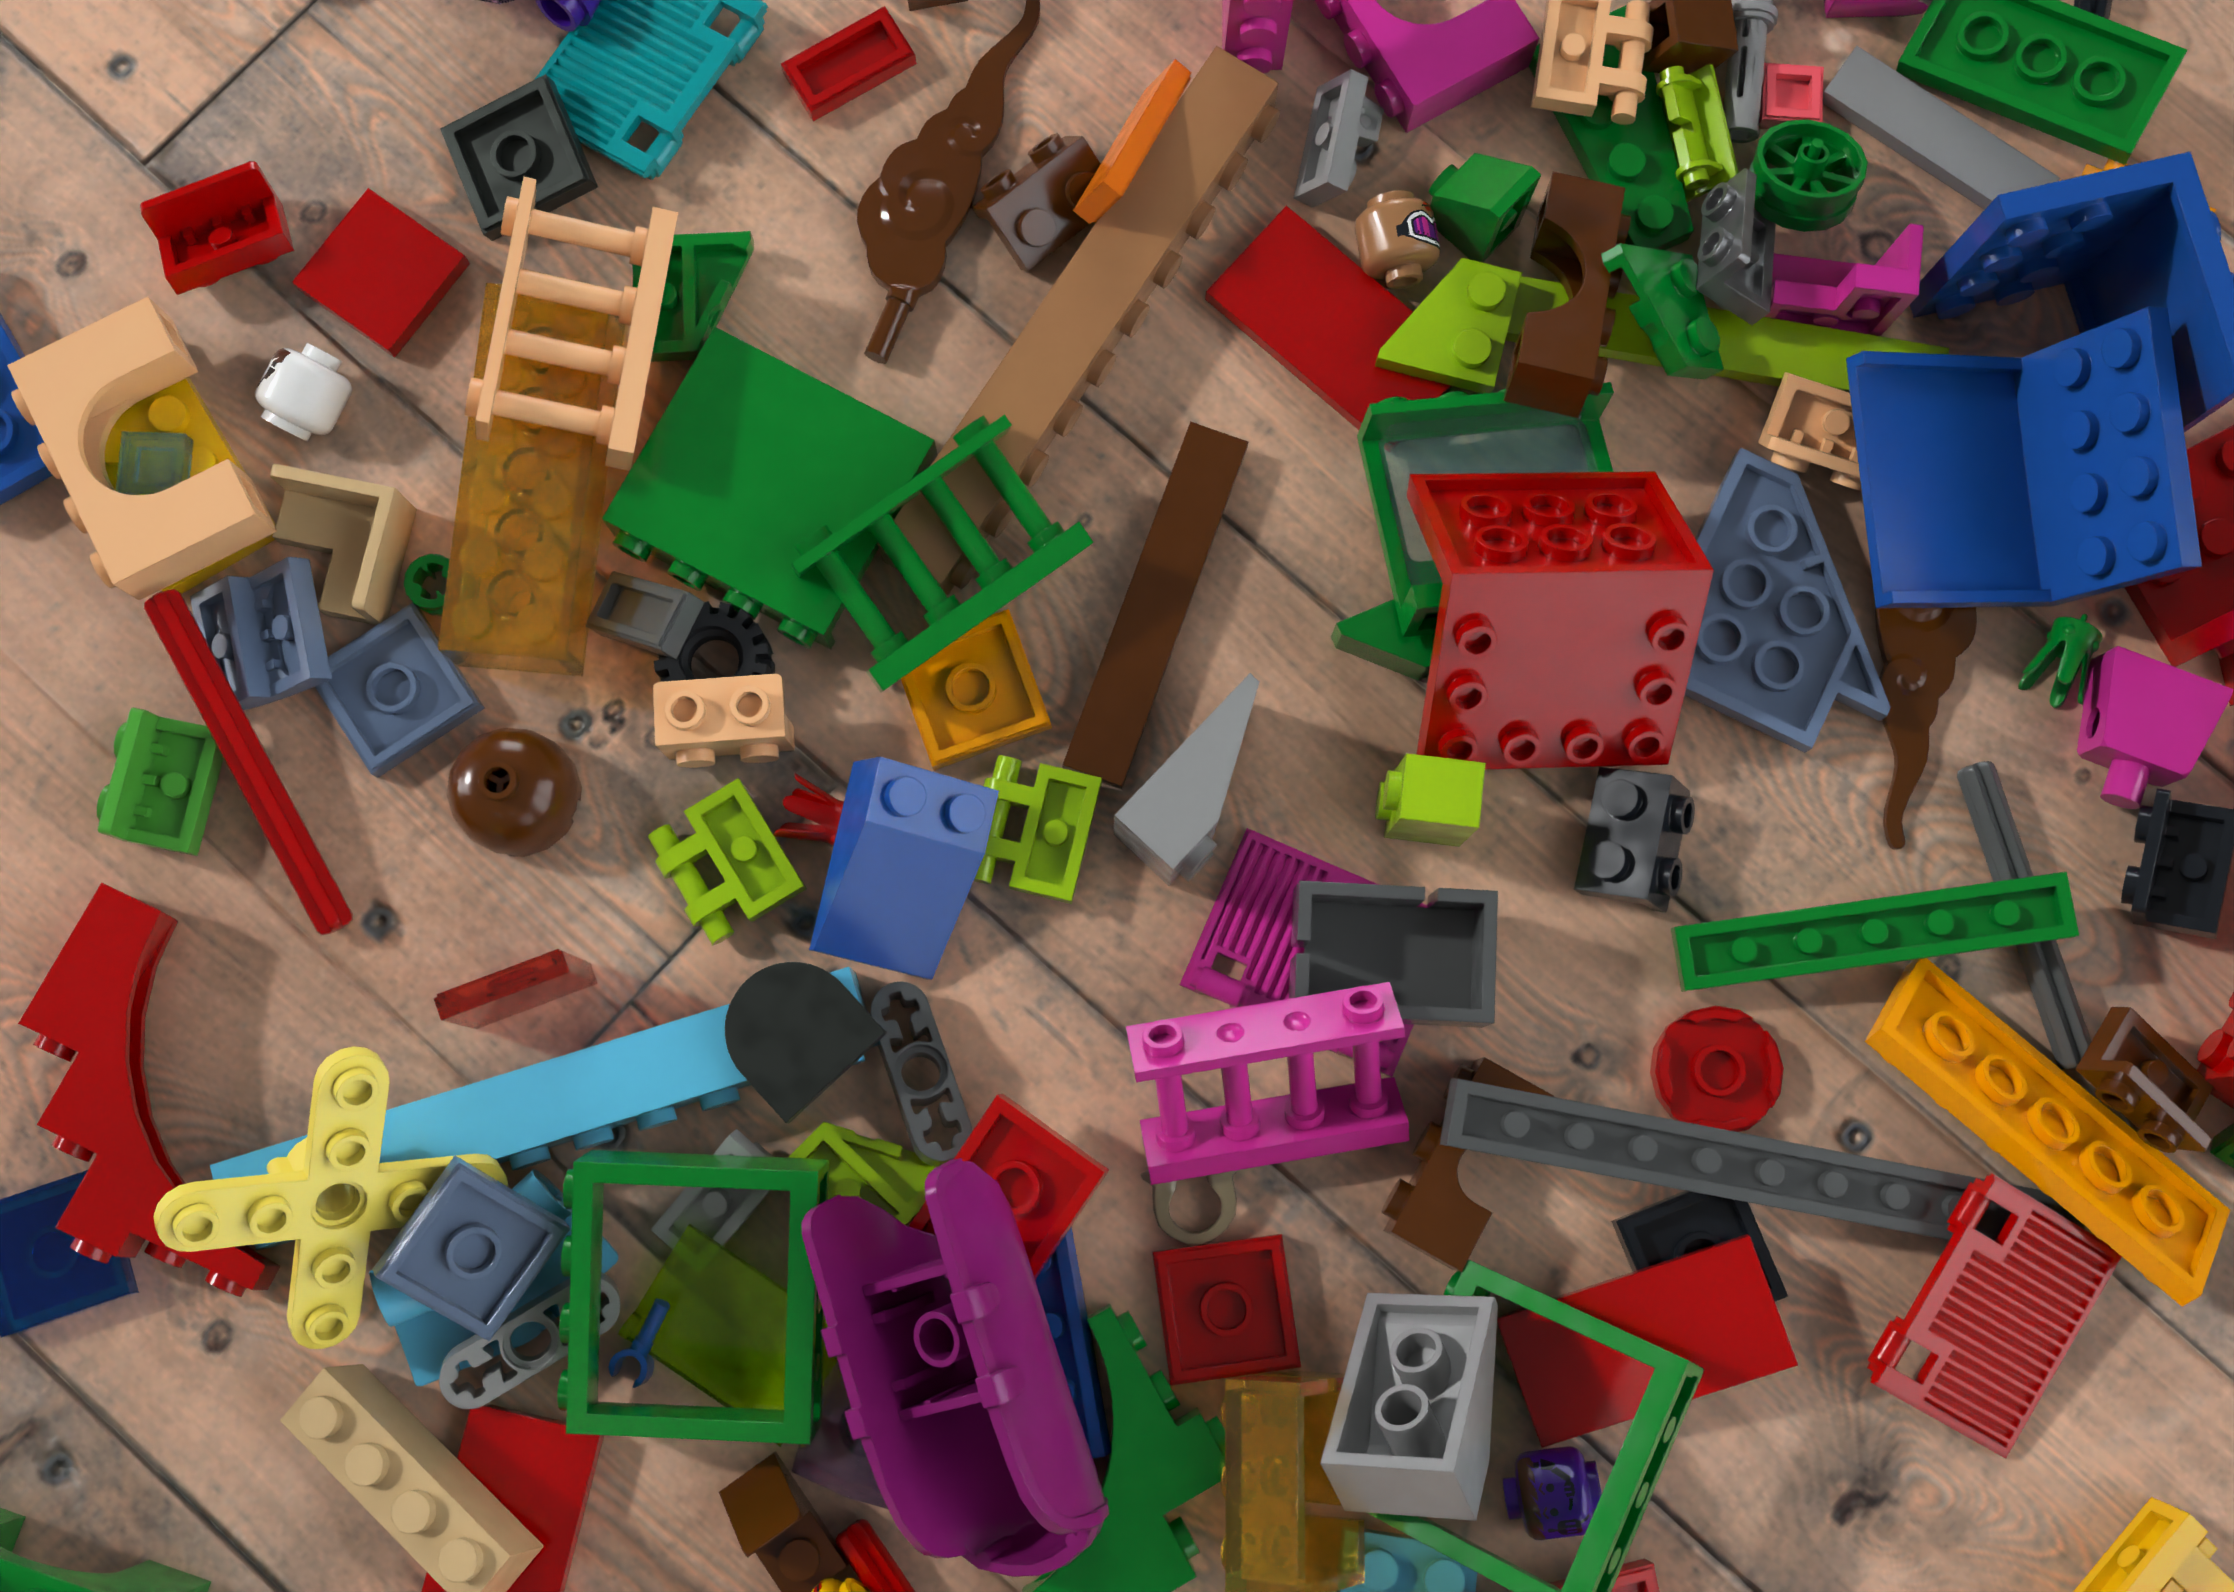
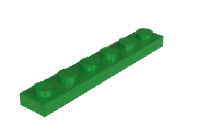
[1671,872,2079,992]

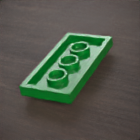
[1896,0,2187,165]

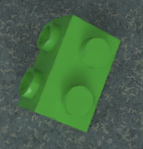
[97,707,224,856]

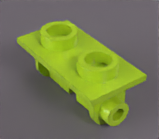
[1656,64,1739,202]

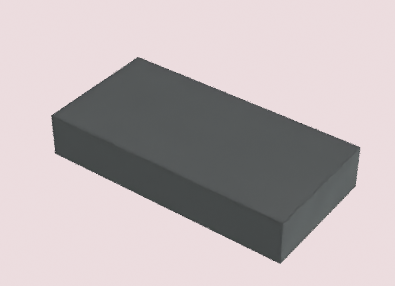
[585,571,705,659]

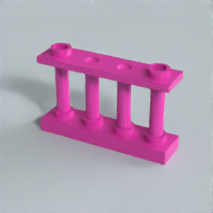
[1126,982,1410,1185]

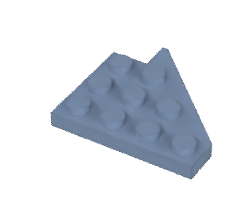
[1685,448,1891,753]

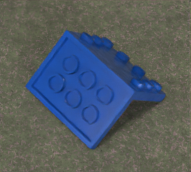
[1910,151,2234,432]
[1846,307,2202,608]

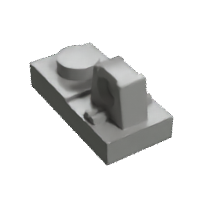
[1294,69,1384,207]
[651,1129,773,1273]

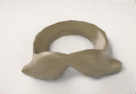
[1141,1170,1239,1245]

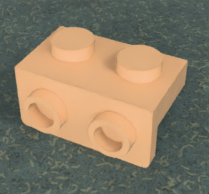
[1758,372,1862,491]
[653,674,795,768]

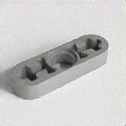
[439,1272,620,1409]

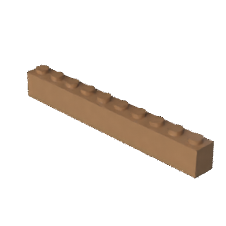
[877,45,1280,596]

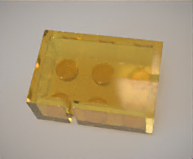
[1221,1371,1365,1592]

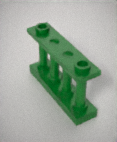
[792,414,1094,692]

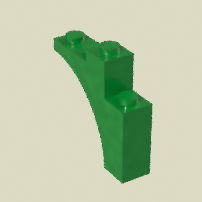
[1022,1304,1236,1592]

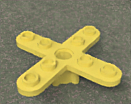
[153,1046,508,1349]

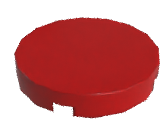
[1650,1006,1784,1132]

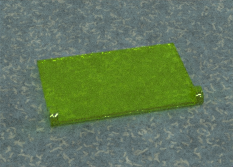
[618,1224,838,1447]

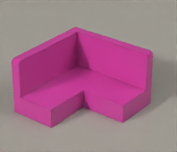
[1764,224,1924,336]

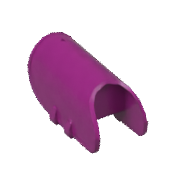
[801,1158,1109,1577]

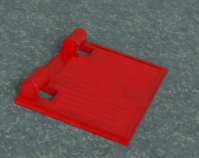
[1867,1173,2122,1459]

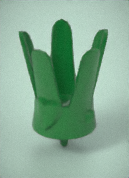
[2018,614,2103,708]

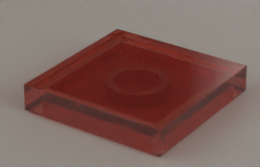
[434,949,598,1029]

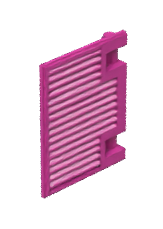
[1179,828,1427,1077]

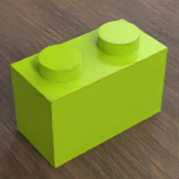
[1375,753,1486,847]

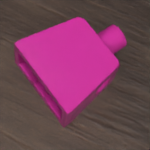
[2077,646,2234,809]

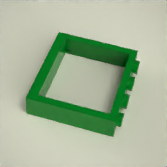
[557,1150,829,1444]
[1368,1259,1705,1592]

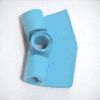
[369,1169,618,1387]

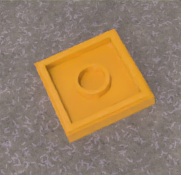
[901,609,1052,771]

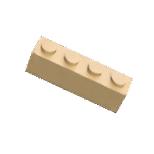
[280,1364,544,1592]

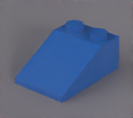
[809,756,999,980]

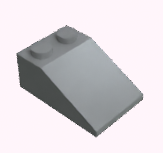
[1114,673,1260,886]
[1320,1293,1498,1521]

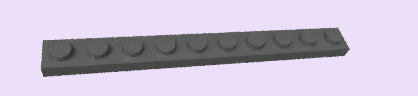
[1440,1078,2085,1241]

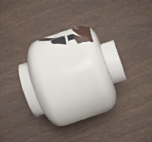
[255,343,352,441]

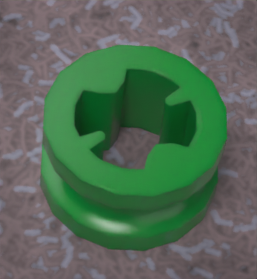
[403,554,468,616]

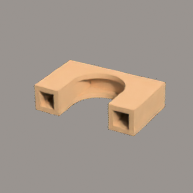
[7,297,277,600]

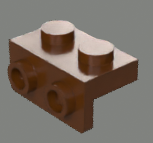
[971,133,1101,271]
[2076,1007,2213,1153]

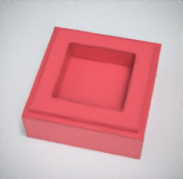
[1759,63,1824,129]

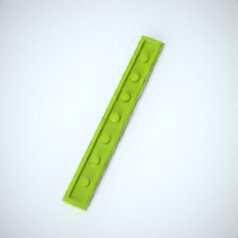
[1506,276,1949,393]

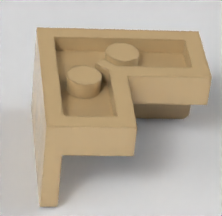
[270,464,417,625]

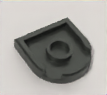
[725,962,887,1124]

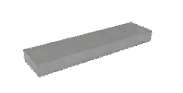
[1823,46,2060,210]

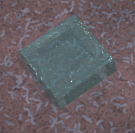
[116,431,194,495]

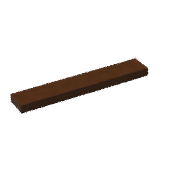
[1062,421,1249,790]

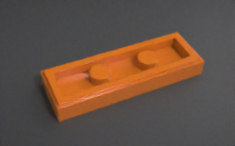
[1073,59,1192,224]

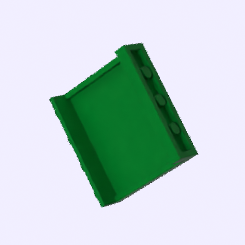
[602,327,938,649]

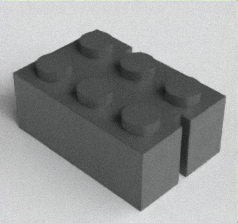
[1289,881,1498,1028]

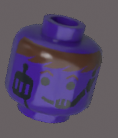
[1503,1446,1602,1541]

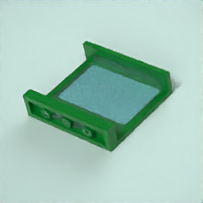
[1357,382,1614,637]

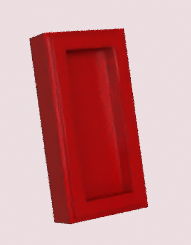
[781,6,917,122]

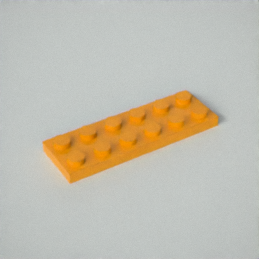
[1865,958,2231,1306]

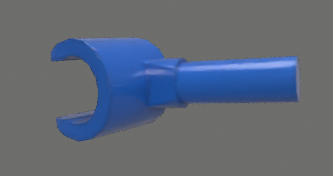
[608,1299,670,1388]

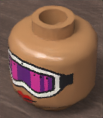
[1355,190,1440,289]

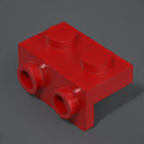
[140,161,294,295]

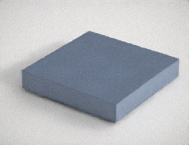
[315,602,485,778]
[372,1155,570,1342]

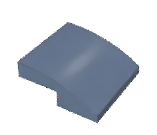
[190,557,332,710]

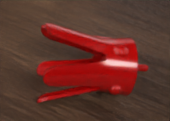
[773,773,844,846]

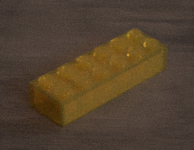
[438,283,625,676]

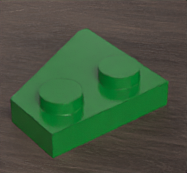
[632,231,754,362]
[1601,243,1724,380]

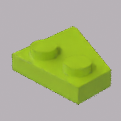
[1375,258,1522,394]
[788,1121,936,1226]

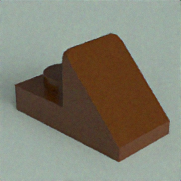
[719,1451,849,1592]

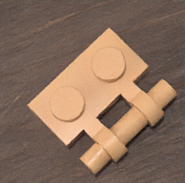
[1531,0,1654,125]

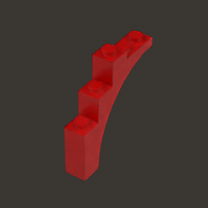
[18,882,281,1297]

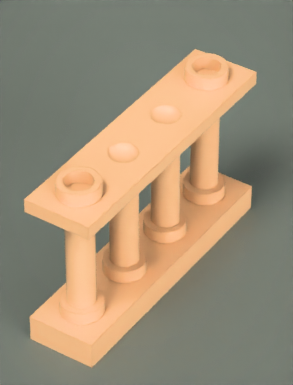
[465,176,678,471]

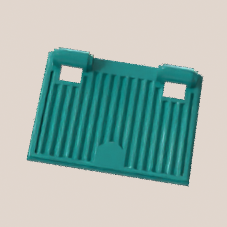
[534,0,768,180]

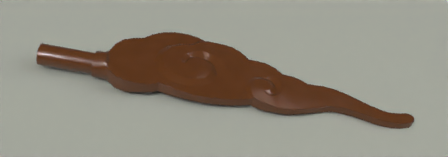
[857,0,1040,364]
[1875,607,1977,850]

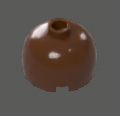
[447,728,582,857]

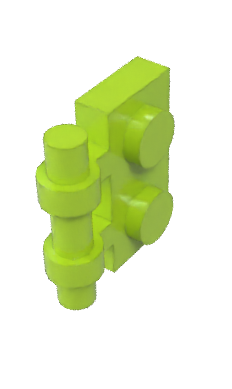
[974,755,1102,904]
[648,778,807,945]

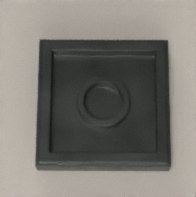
[440,74,598,241]

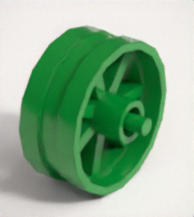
[1749,119,1868,232]

